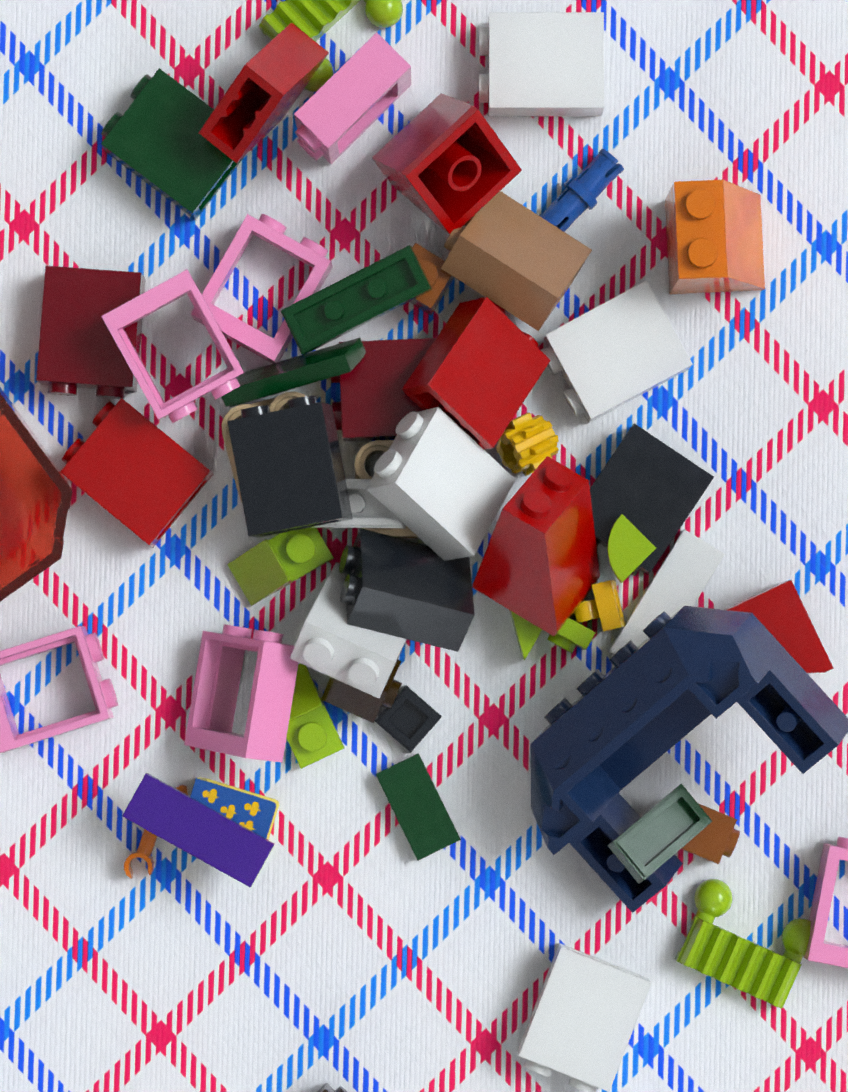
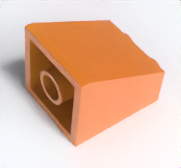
[665,180,765,294]

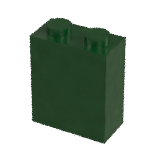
[101,68,246,220]

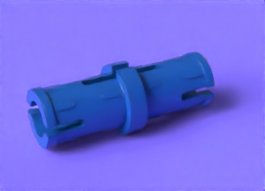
[539,149,624,232]

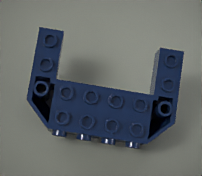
[530,606,848,913]

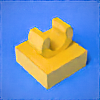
[574,580,626,632]

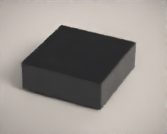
[375,685,442,753]

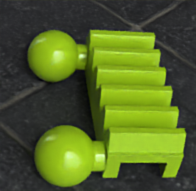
[259,0,403,92]
[675,879,811,1008]

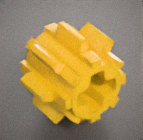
[496,412,559,476]

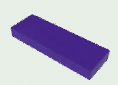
[122,773,275,888]

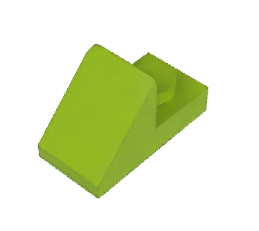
[227,528,334,606]
[509,610,596,660]
[286,663,345,769]

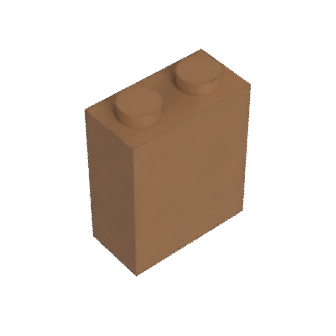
[441,191,592,331]

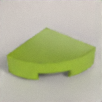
[607,514,656,583]

